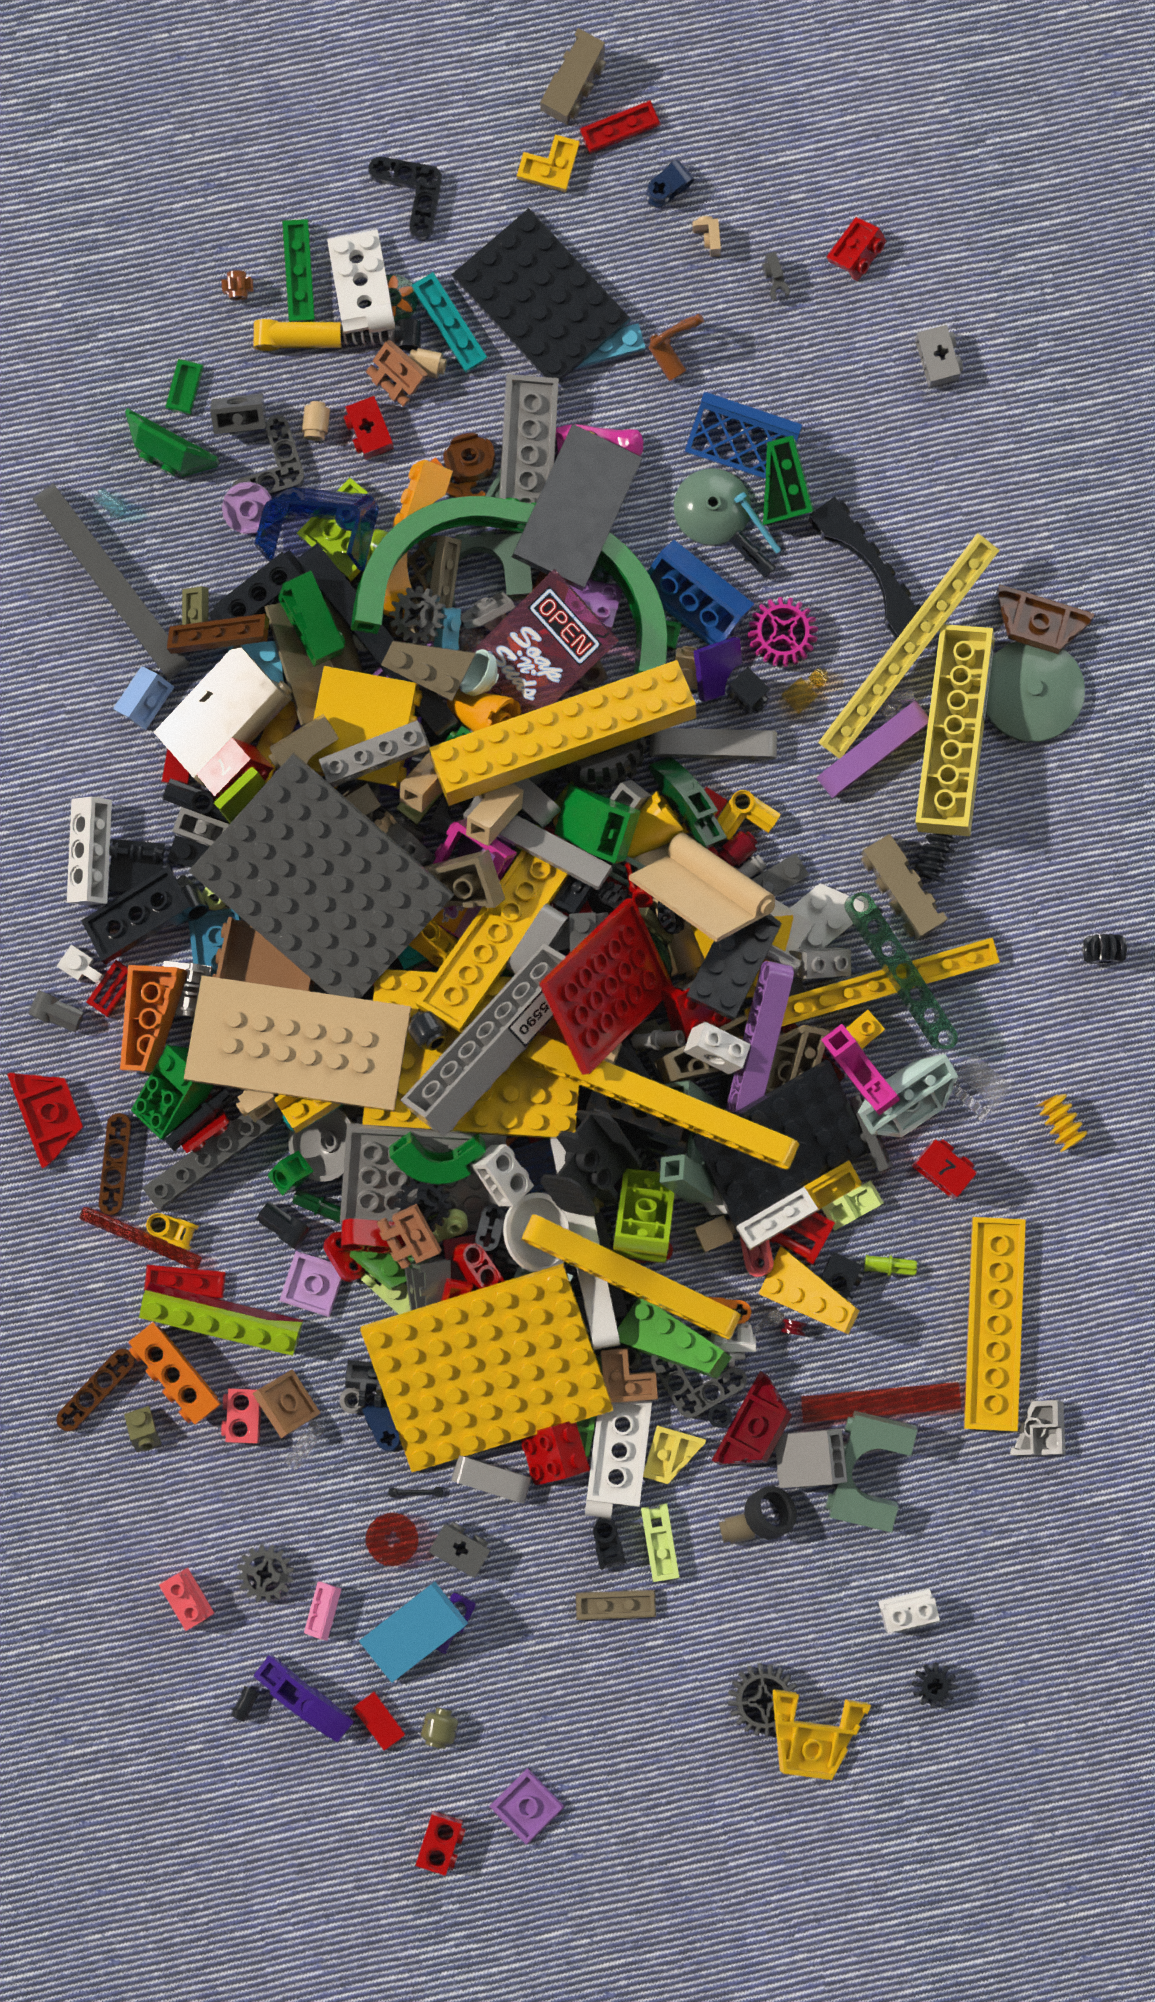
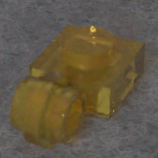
[781,667,830,715]

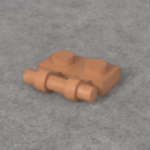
[366,340,428,407]
[377,1204,441,1269]

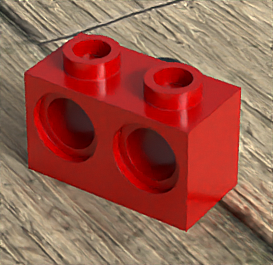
[415,1811,466,1876]

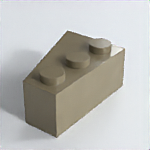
[540,28,607,125]
[381,641,476,701]

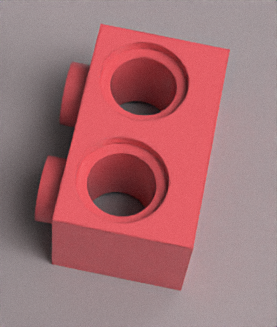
[221,1388,261,1443]

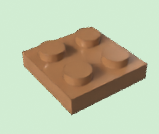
[253,1369,321,1438]

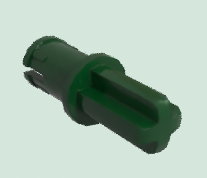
[292,1189,341,1224]

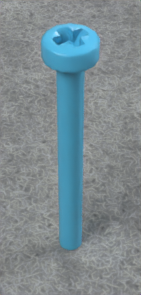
[734,492,781,554]

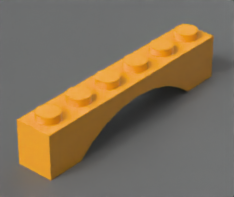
[383,460,453,619]

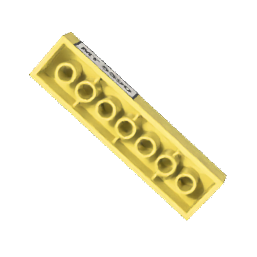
[915,624,995,836]

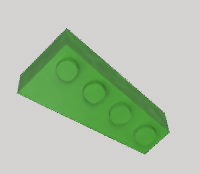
[617,1298,732,1379]

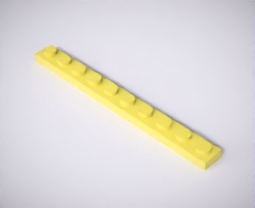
[818,533,1000,759]

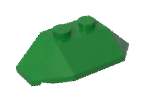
[125,408,220,477]

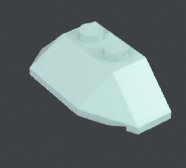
[858,1054,958,1137]

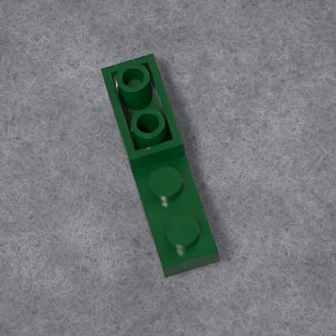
[648,757,727,848]

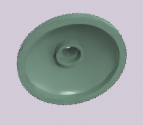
[674,468,751,546]

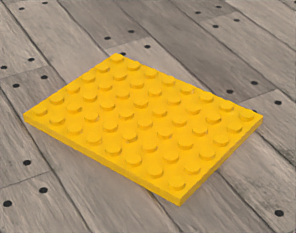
[363,969,579,1139]
[360,1263,613,1472]

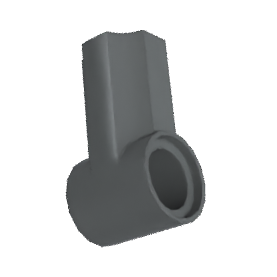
[28,990,84,1033]

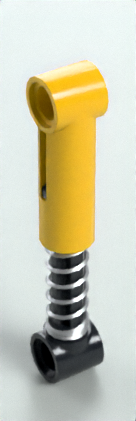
[253,319,421,351]

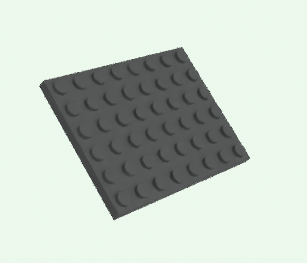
[188,753,454,999]

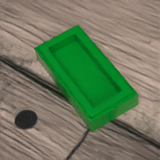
[165,359,204,416]

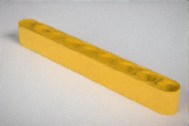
[521,1214,741,1340]

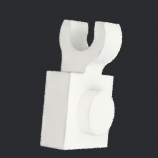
[57,945,104,984]

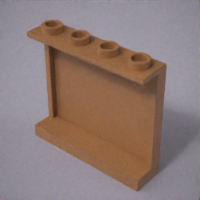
[212,917,315,992]

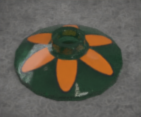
[367,274,418,322]

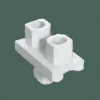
[708,1324,756,1367]

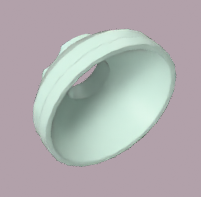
[460,649,499,696]

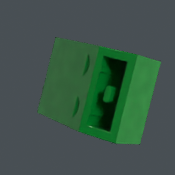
[554,784,641,863]
[131,1045,214,1140]

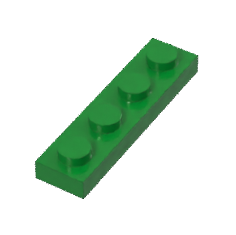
[282,219,315,322]

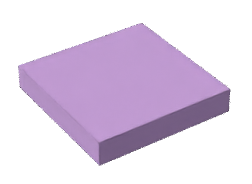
[279,1251,342,1317]

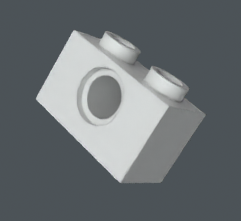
[684,1022,751,1074]

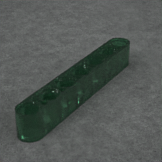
[844,892,958,1050]

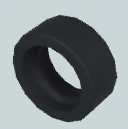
[744,1486,797,1540]

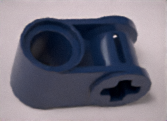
[646,159,695,208]
[362,1399,401,1451]

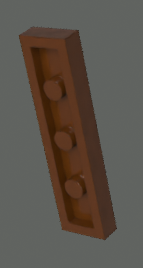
[167,614,270,654]

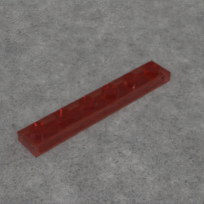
[800,1382,962,1423]

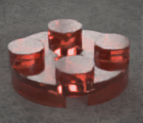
[365,1512,419,1566]

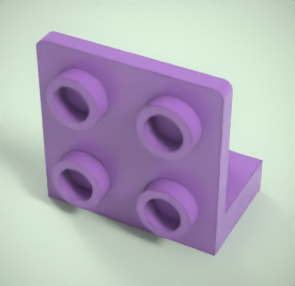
[565,578,622,646]

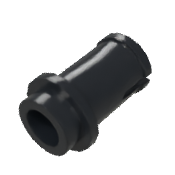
[231,1686,260,1722]

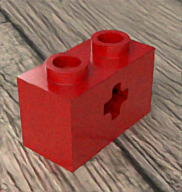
[343,396,394,460]

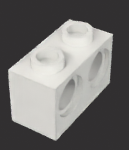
[471,1144,534,1206]

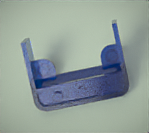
[254,487,379,571]

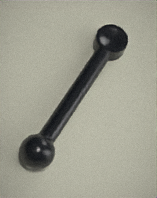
[388,1487,443,1498]

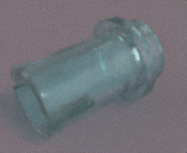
[93,488,127,519]

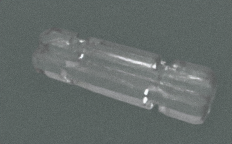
[285,1421,325,1470]

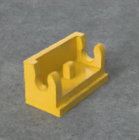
[803,1160,862,1211]

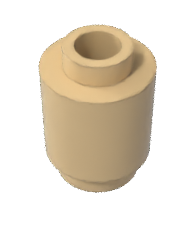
[409,348,447,379]
[302,401,330,441]

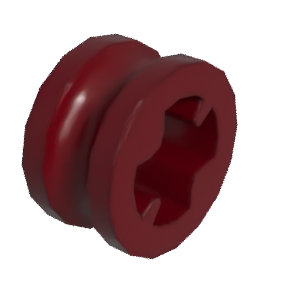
[781,1319,807,1336]

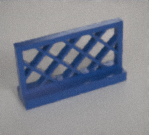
[684,391,802,479]

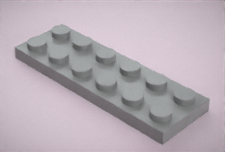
[497,374,559,532]

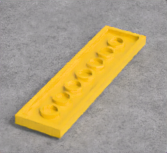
[415,850,569,1033]
[964,1217,1026,1431]

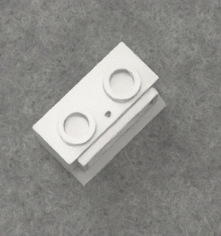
[878,1589,940,1633]

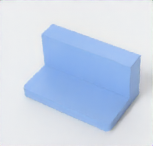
[114,666,174,730]

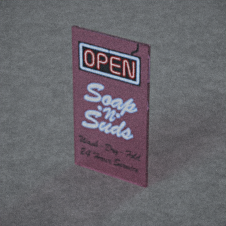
[459,569,619,715]

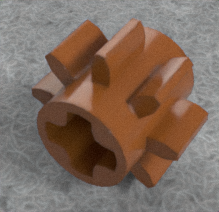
[221,270,254,301]

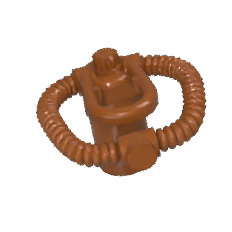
[648,313,704,381]

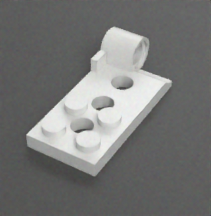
[327,229,395,334]
[585,1400,652,1519]

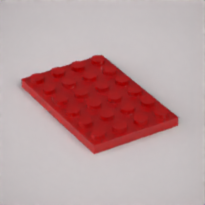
[539,898,673,1075]

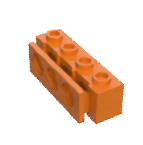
[128,1322,222,1425]

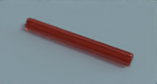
[79,1207,202,1270]

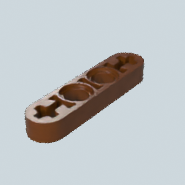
[99,1113,132,1215]
[56,1349,136,1431]

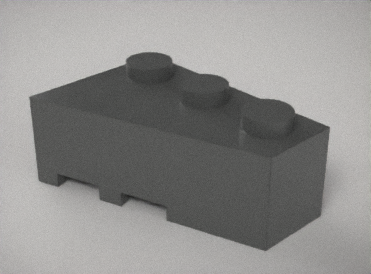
[405,1257,451,1311]

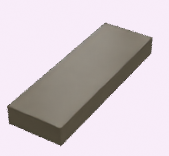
[576,1589,656,1620]

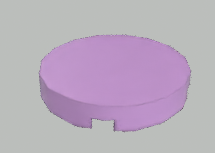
[222,482,274,535]

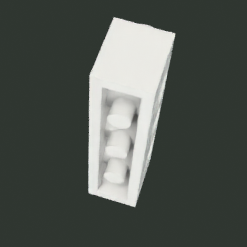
[67,797,112,905]

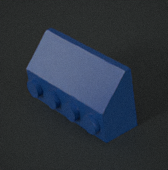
[647,540,754,645]

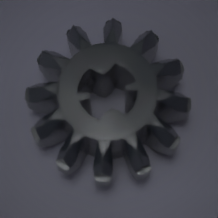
[1082,933,1127,965]
[911,1662,957,1709]

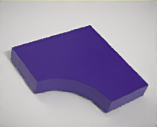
[693,637,743,702]

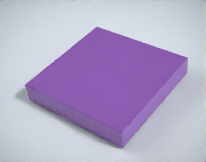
[489,1768,565,1845]

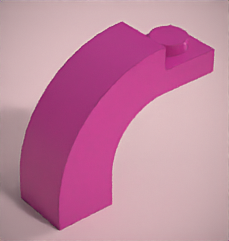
[821,1024,900,1116]

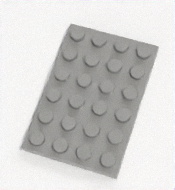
[340,1123,507,1231]

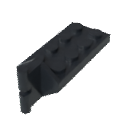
[686,882,782,1021]

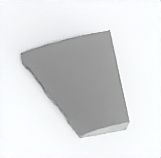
[1010,1400,1066,1456]

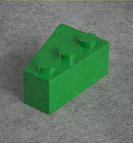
[763,435,814,525]
[278,571,345,667]

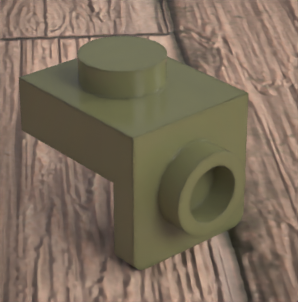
[124,1406,162,1452]

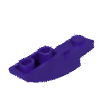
[253,1654,355,1743]

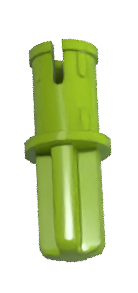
[864,1255,917,1276]

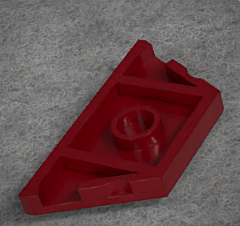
[711,1371,792,1465]

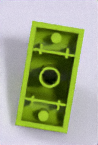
[613,1169,674,1263]

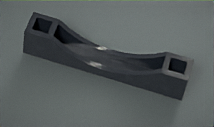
[808,497,921,639]

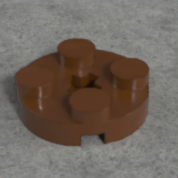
[443,433,496,483]

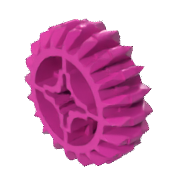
[748,597,818,667]

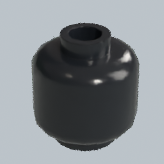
[408,1011,448,1051]

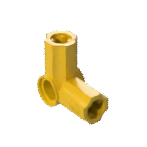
[717,790,781,840]

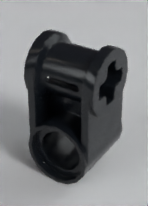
[593,1517,626,1570]

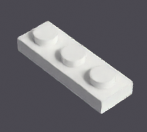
[736,1187,818,1250]

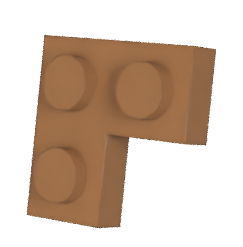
[601,1347,658,1403]

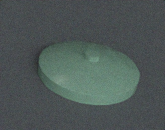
[986,641,1085,743]

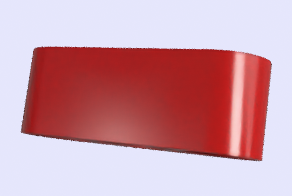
[341,1219,406,1254]
[452,1243,505,1291]

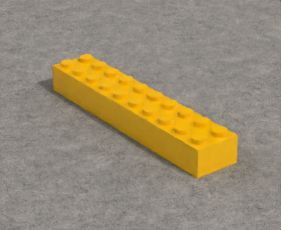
[429,660,696,806]

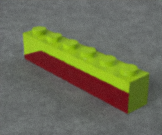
[139,1282,303,1356]

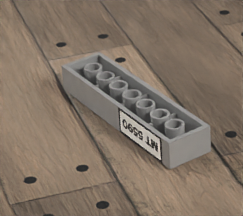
[401,944,566,1137]

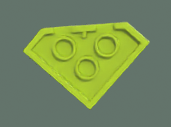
[297,478,370,581]

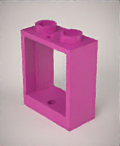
[433,818,517,881]

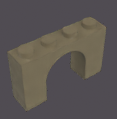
[269,713,381,815]

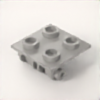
[163,961,212,1017]

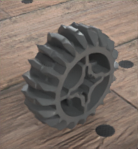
[728,1663,800,1736]

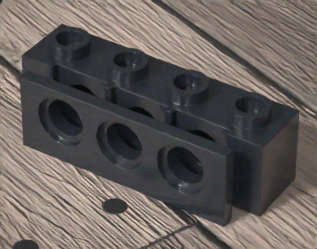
[208,550,305,621]
[585,1090,691,1157]

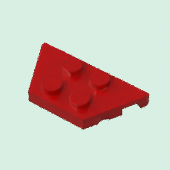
[7,1073,84,1169]

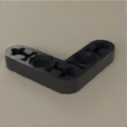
[368,157,442,241]

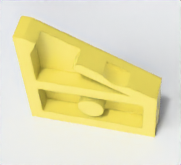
[643,1425,706,1484]

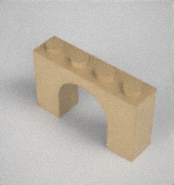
[400,752,524,846]

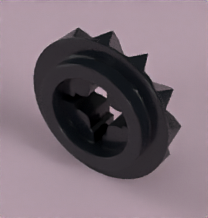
[657,902,686,935]

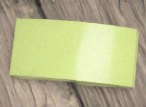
[822,1180,884,1231]

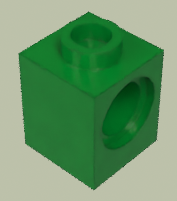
[267,1150,314,1196]

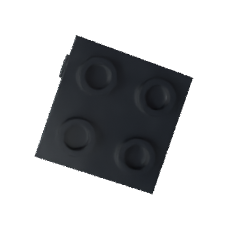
[108,839,165,892]

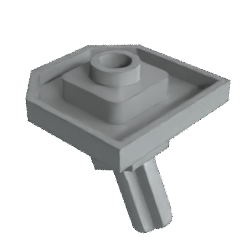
[460,591,521,642]

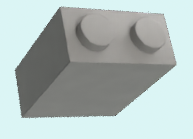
[774,1428,847,1488]

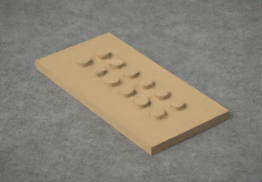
[184,976,412,1112]

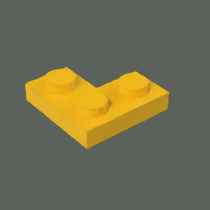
[517,134,580,192]

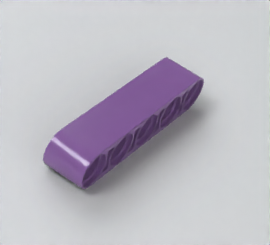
[816,701,929,799]

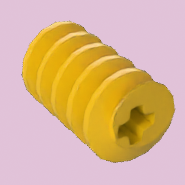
[1035,1094,1088,1152]

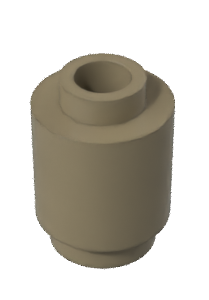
[719,1514,755,1544]

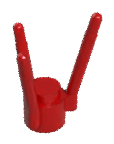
[625,863,653,907]

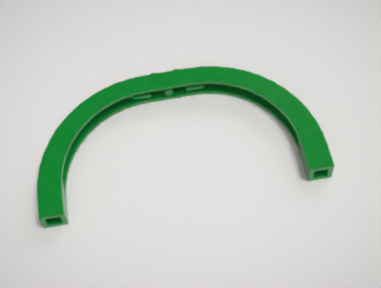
[351,496,667,675]

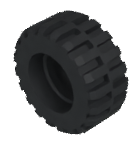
[554,687,647,791]

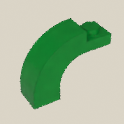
[389,1131,486,1184]

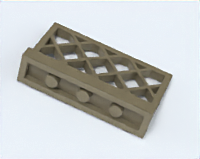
[388,536,462,642]

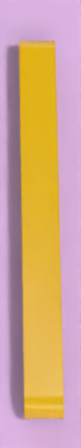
[520,1034,799,1169]

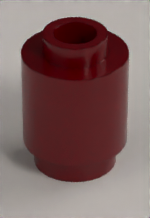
[719,831,758,867]

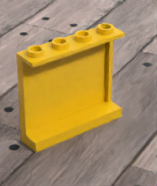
[307,666,422,789]

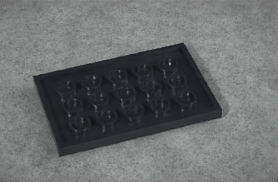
[451,208,631,383]
[692,1060,871,1227]

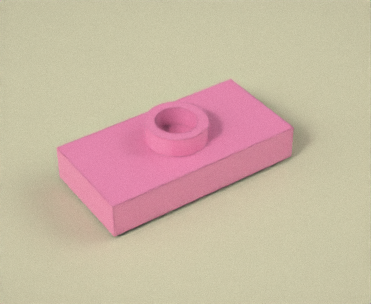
[304,1581,342,1641]

